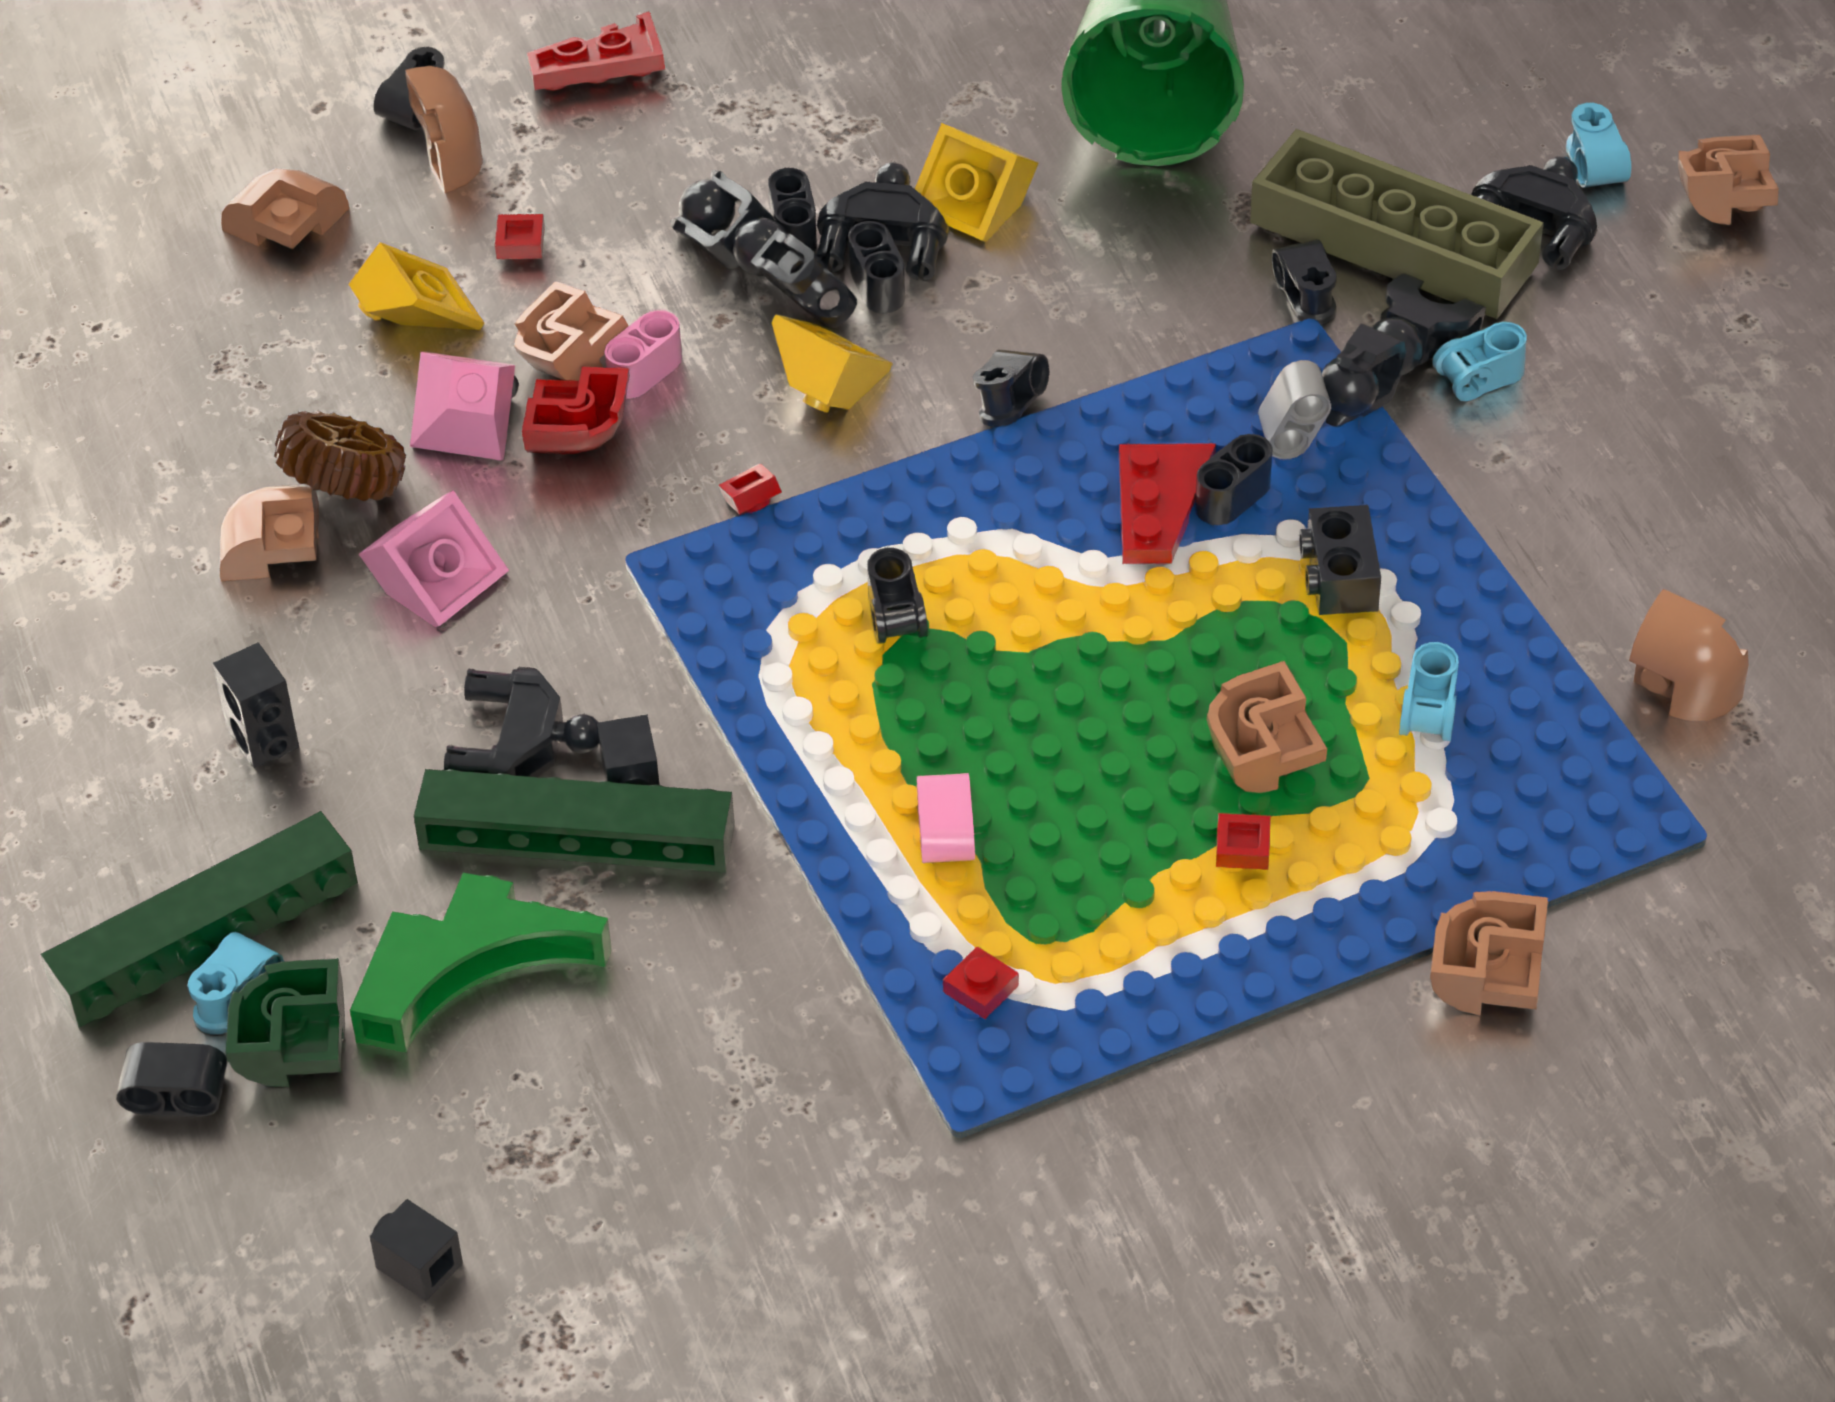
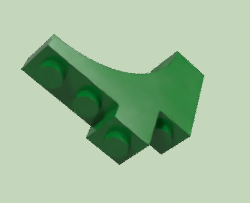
[350,872,612,1053]

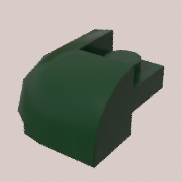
[226,958,345,1087]

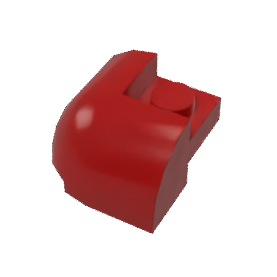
[522,367,630,454]

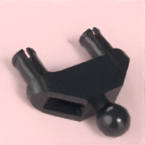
[1471,156,1597,270]
[816,162,949,280]
[444,666,599,777]

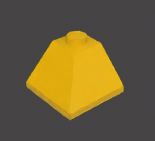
[915,123,1039,242]
[348,242,485,330]
[772,314,893,413]

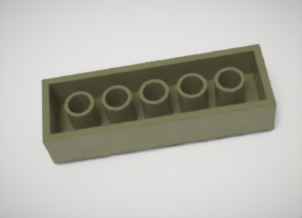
[1250,129,1544,319]

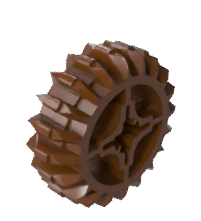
[274,410,406,501]

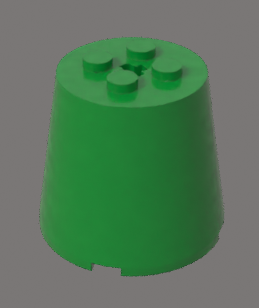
[1061,0,1244,166]

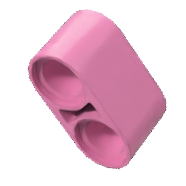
[604,310,682,399]
[917,773,975,863]

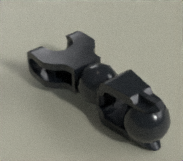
[670,170,858,328]
[1321,273,1486,427]

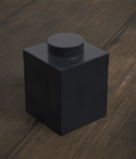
[597,714,660,786]
[369,1199,463,1301]

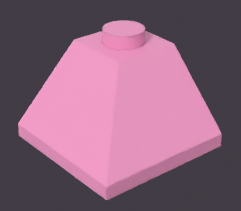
[410,352,515,460]
[359,490,509,627]

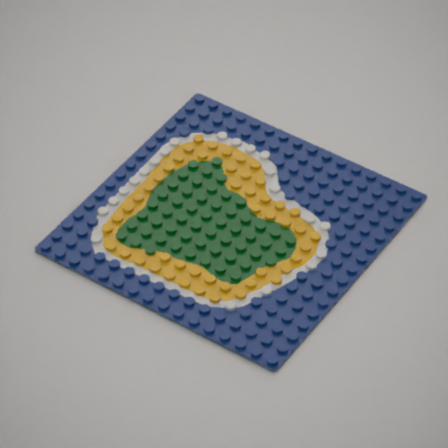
[625,319,1707,1138]

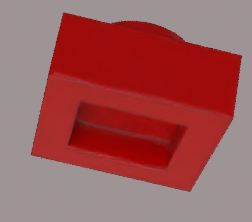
[495,214,545,259]
[718,463,782,514]
[1216,813,1271,870]
[943,946,1019,1019]

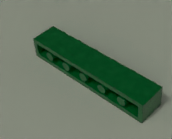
[413,769,735,873]
[40,811,358,1028]

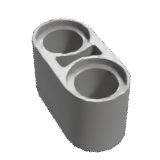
[1258,360,1331,459]

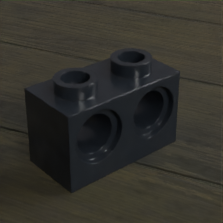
[1299,505,1381,615]
[213,642,299,768]

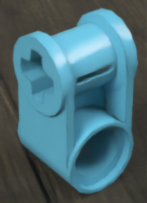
[1566,103,1632,188]
[1432,322,1527,401]
[1399,642,1459,742]
[188,932,284,1035]

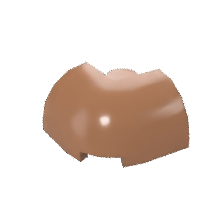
[405,66,483,193]
[1678,135,1779,225]
[221,168,350,249]
[513,281,629,381]
[220,484,319,582]
[1629,589,1749,721]
[1207,661,1327,793]
[1430,891,1548,1015]

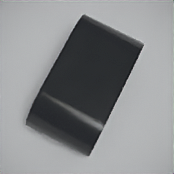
[768,168,817,252]
[848,221,905,314]
[1195,434,1273,525]
[116,1042,228,1117]

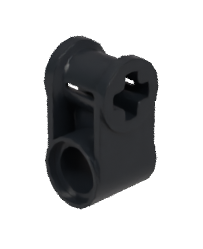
[373,47,445,131]
[1272,239,1337,325]
[973,350,1050,427]
[867,547,928,644]

